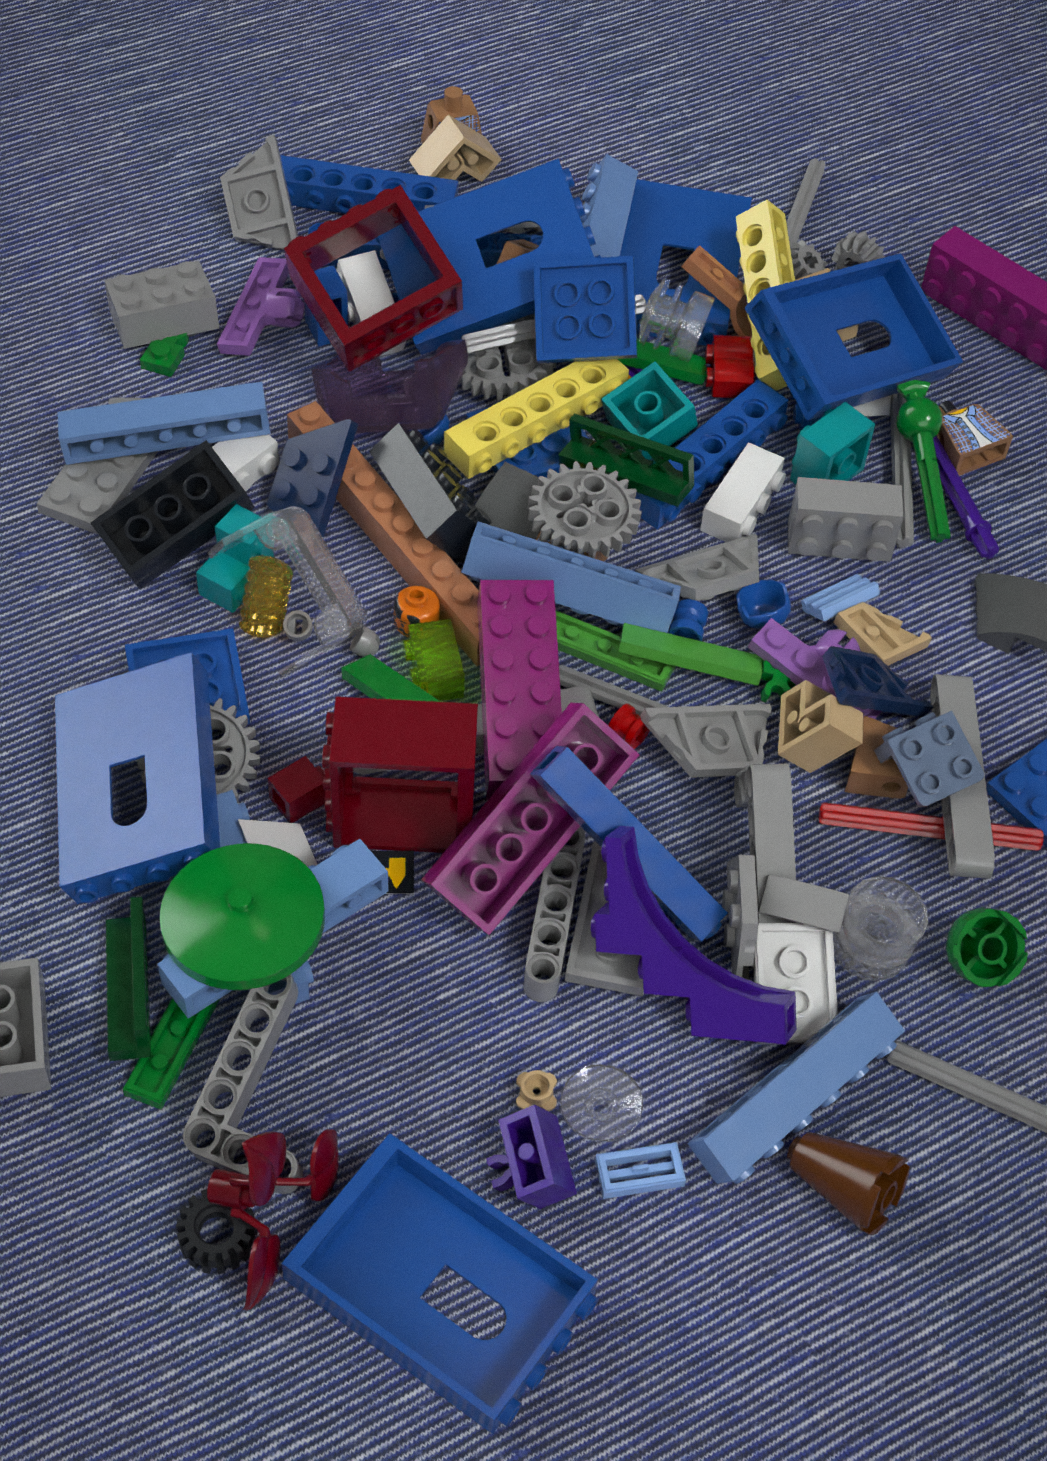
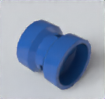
[668,599,709,641]

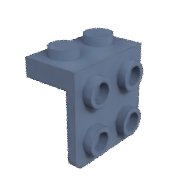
[874,710,984,807]

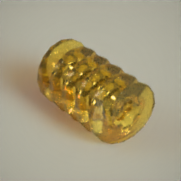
[239,555,293,638]

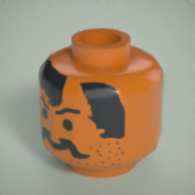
[394,586,440,638]

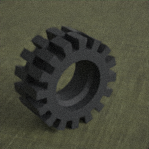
[176,1189,257,1274]

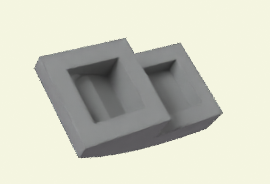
[758,875,849,934]

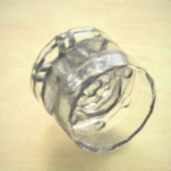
[637,277,715,363]
[833,876,929,981]

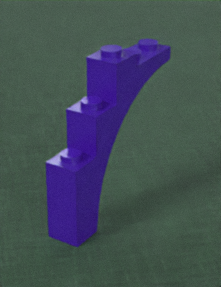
[591,826,797,1045]

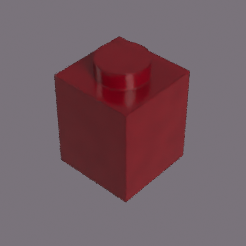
[267,756,326,823]

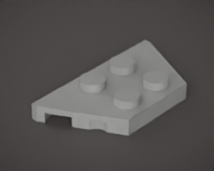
[220,135,298,250]
[635,534,760,601]
[640,704,772,778]
[722,855,759,980]

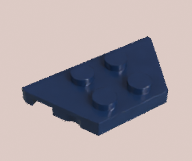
[266,419,359,551]
[822,646,933,717]

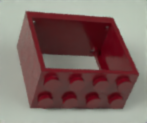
[284,185,463,372]
[322,697,478,853]

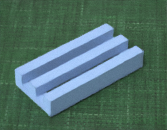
[801,574,880,621]
[595,1142,686,1199]

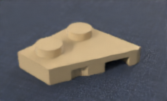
[833,602,932,666]

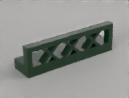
[558,413,694,507]
[105,897,151,1061]

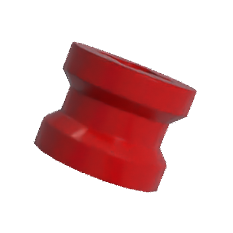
[608,703,650,749]

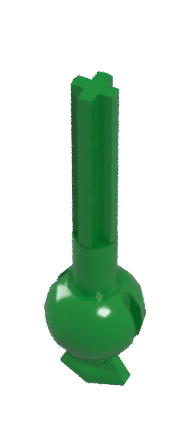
[896,380,951,543]

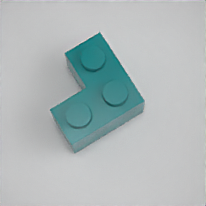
[196,504,275,613]

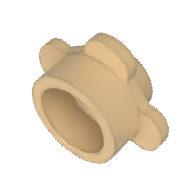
[516,1070,557,1111]

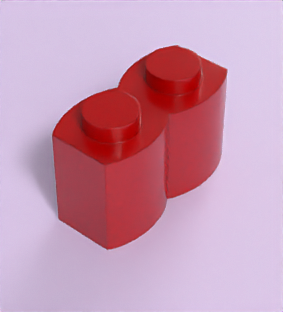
[705,335,754,398]

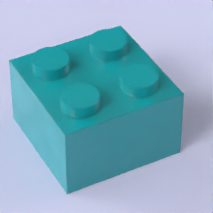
[601,361,698,460]
[790,402,875,484]

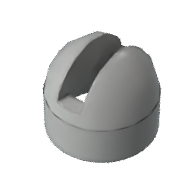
[283,610,313,641]
[349,626,380,657]

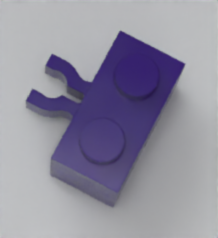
[486,1104,577,1209]

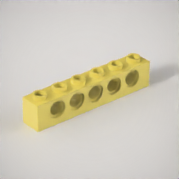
[736,200,795,391]
[444,359,629,479]

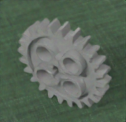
[450,321,556,401]
[527,461,642,559]
[137,698,260,803]

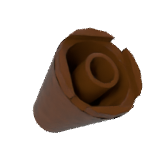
[787,1132,910,1236]

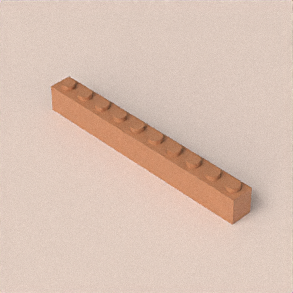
[287,401,480,666]

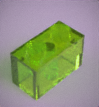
[402,619,465,701]

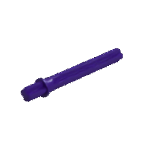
[933,436,999,560]

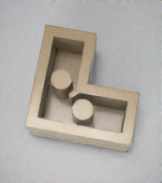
[409,114,502,182]
[778,680,863,773]

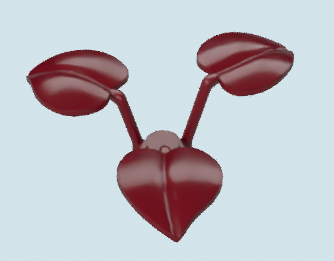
[207,1129,339,1311]

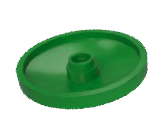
[160,843,325,990]

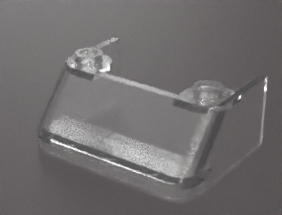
[207,506,367,677]

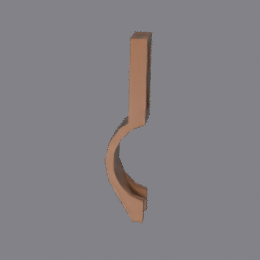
[681,245,752,337]

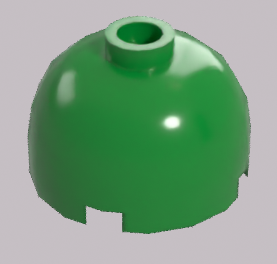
[946,907,1028,987]

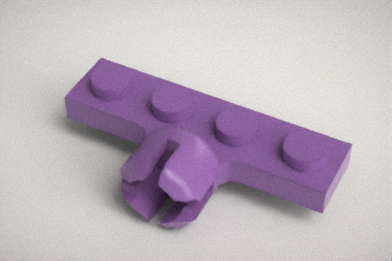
[217,257,304,356]
[748,618,882,719]

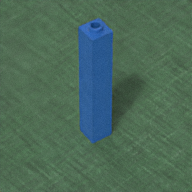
[530,746,728,942]

